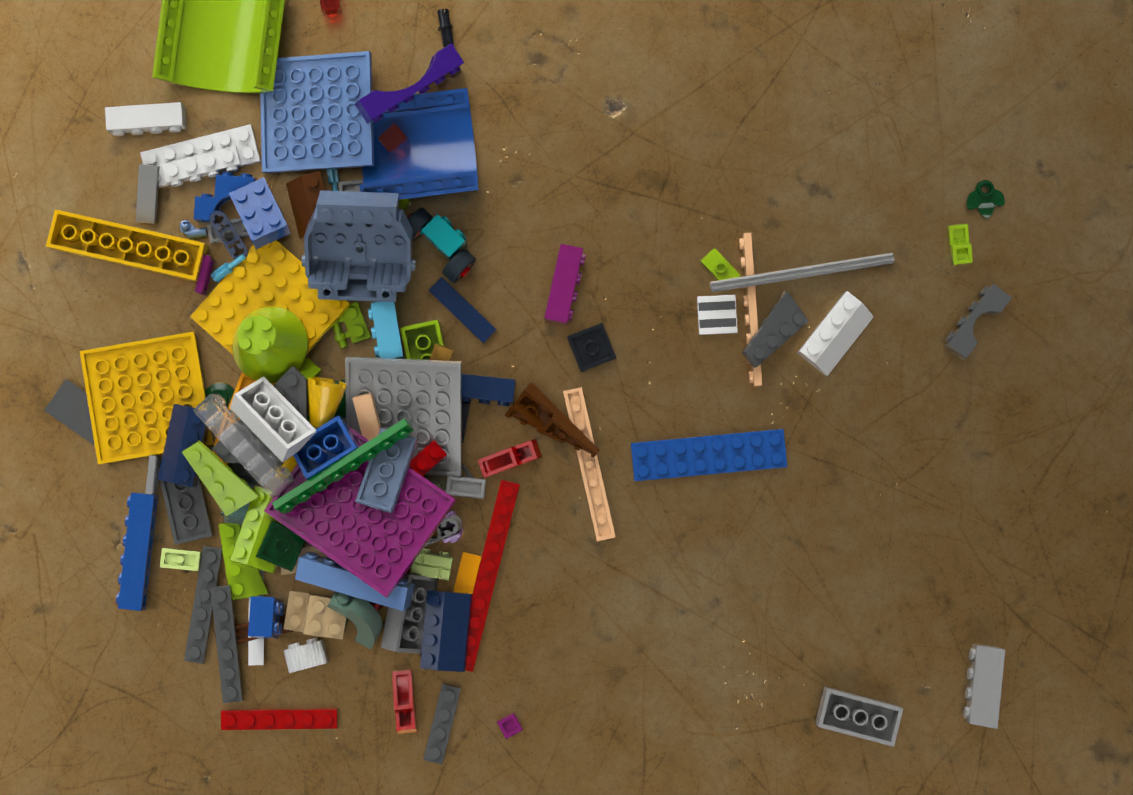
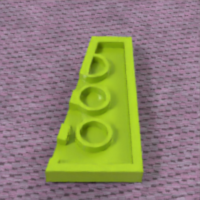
[182,440,260,516]
[219,521,270,600]

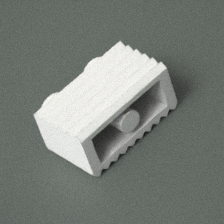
[283,637,329,673]

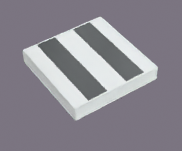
[697,295,738,335]

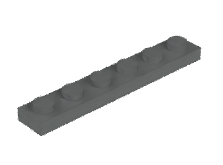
[184,546,223,664]
[210,585,244,703]

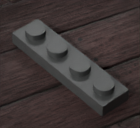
[423,683,461,765]

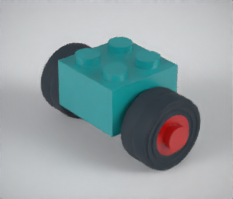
[407,207,476,283]

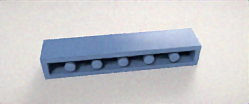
[295,552,414,611]

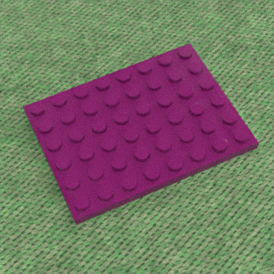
[264,417,457,599]

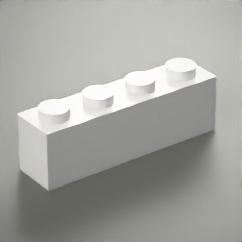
[105,102,187,136]

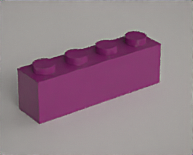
[544,244,586,325]

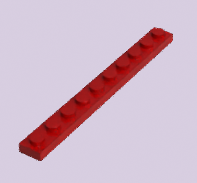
[465,480,520,672]

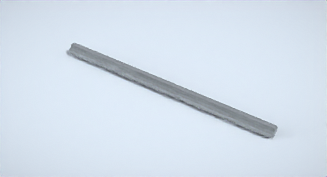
[710,253,895,292]

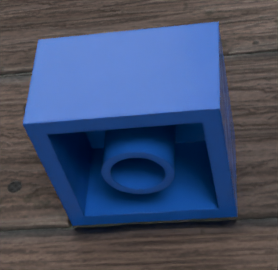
[248,597,284,639]

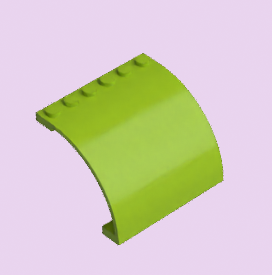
[152,0,285,93]

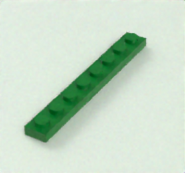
[272,419,414,514]

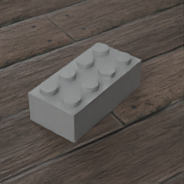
[815,686,903,747]

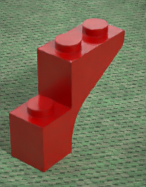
[409,440,447,477]

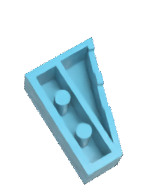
[368,301,403,359]

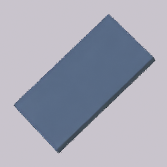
[355,428,418,514]

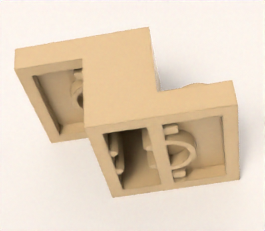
[283,590,346,640]

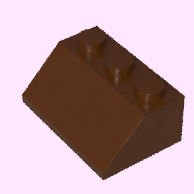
[286,171,327,239]

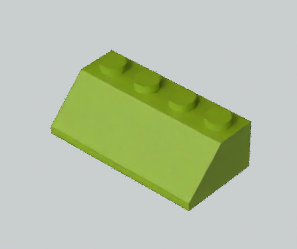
[230,486,283,574]

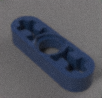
[209,210,248,260]

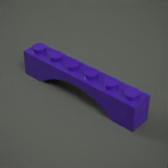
[355,43,464,124]

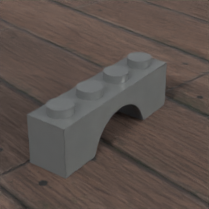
[944,284,1012,360]

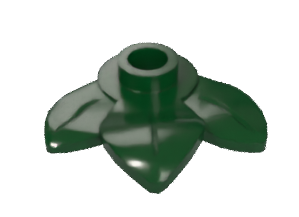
[966,180,1005,218]

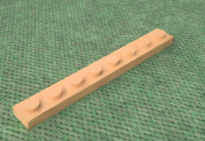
[739,233,762,387]
[563,387,616,541]

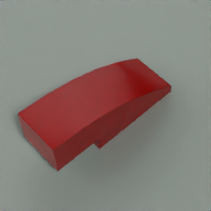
[478,439,542,478]
[392,670,417,734]

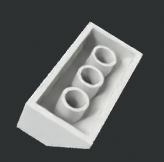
[797,291,874,376]
[230,377,317,462]

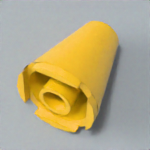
[308,377,347,429]

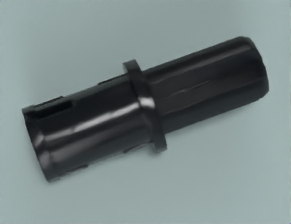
[437,9,454,47]

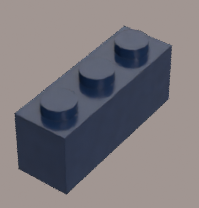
[462,374,516,407]

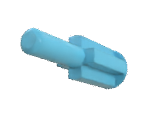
[326,169,340,191]
[211,254,246,283]

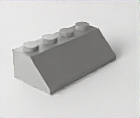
[381,572,438,654]
[963,644,1005,729]

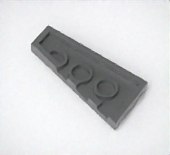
[742,291,809,368]

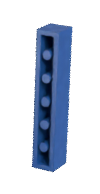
[116,493,159,611]

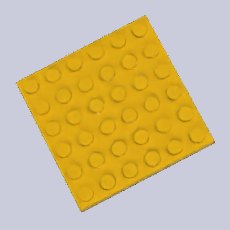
[190,240,351,386]
[79,331,214,465]

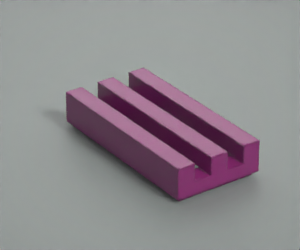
[195,255,214,295]

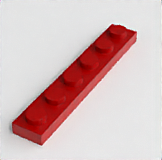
[221,708,338,730]

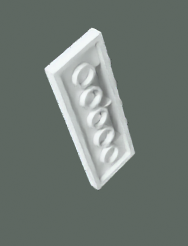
[140,124,261,188]

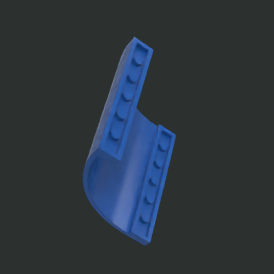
[359,88,479,200]

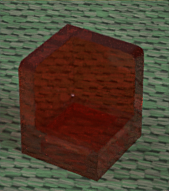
[378,123,409,152]

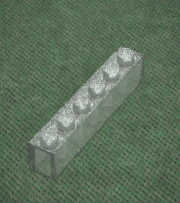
[193,394,294,498]

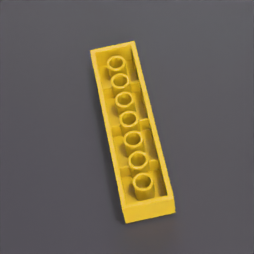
[46,209,209,282]

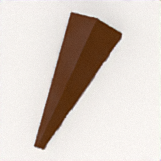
[505,382,600,458]

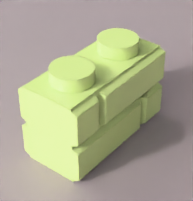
[411,548,454,580]

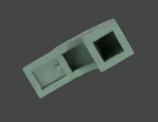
[327,592,382,649]

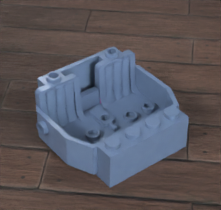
[302,190,416,302]

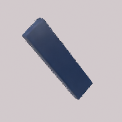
[428,277,496,344]

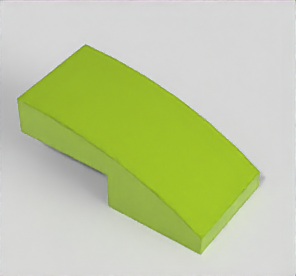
[947,224,973,265]

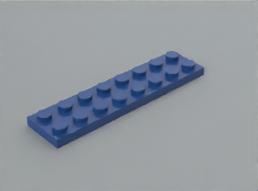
[631,429,787,481]

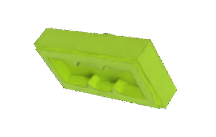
[700,248,741,280]

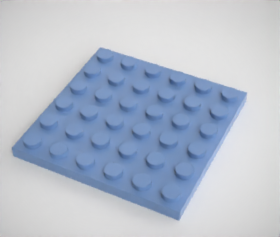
[260,51,374,173]

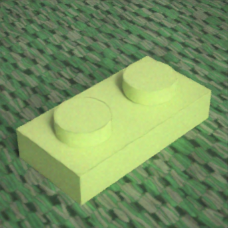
[160,548,202,571]

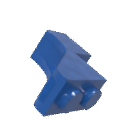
[193,172,256,223]

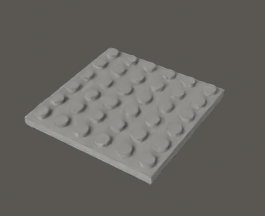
[345,357,462,476]

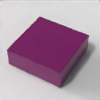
[497,713,523,739]

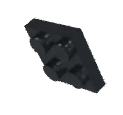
[567,323,616,372]

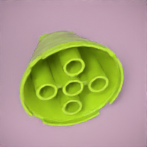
[232,307,308,383]

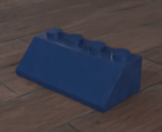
[158,404,212,487]
[420,590,472,672]

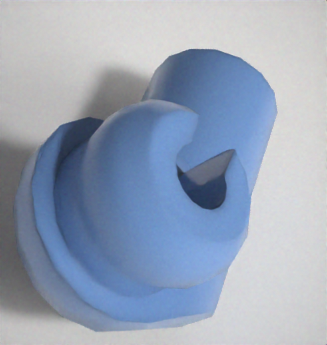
[180,220,208,239]

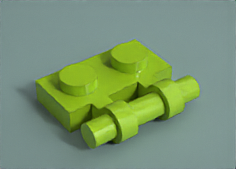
[332,302,372,349]

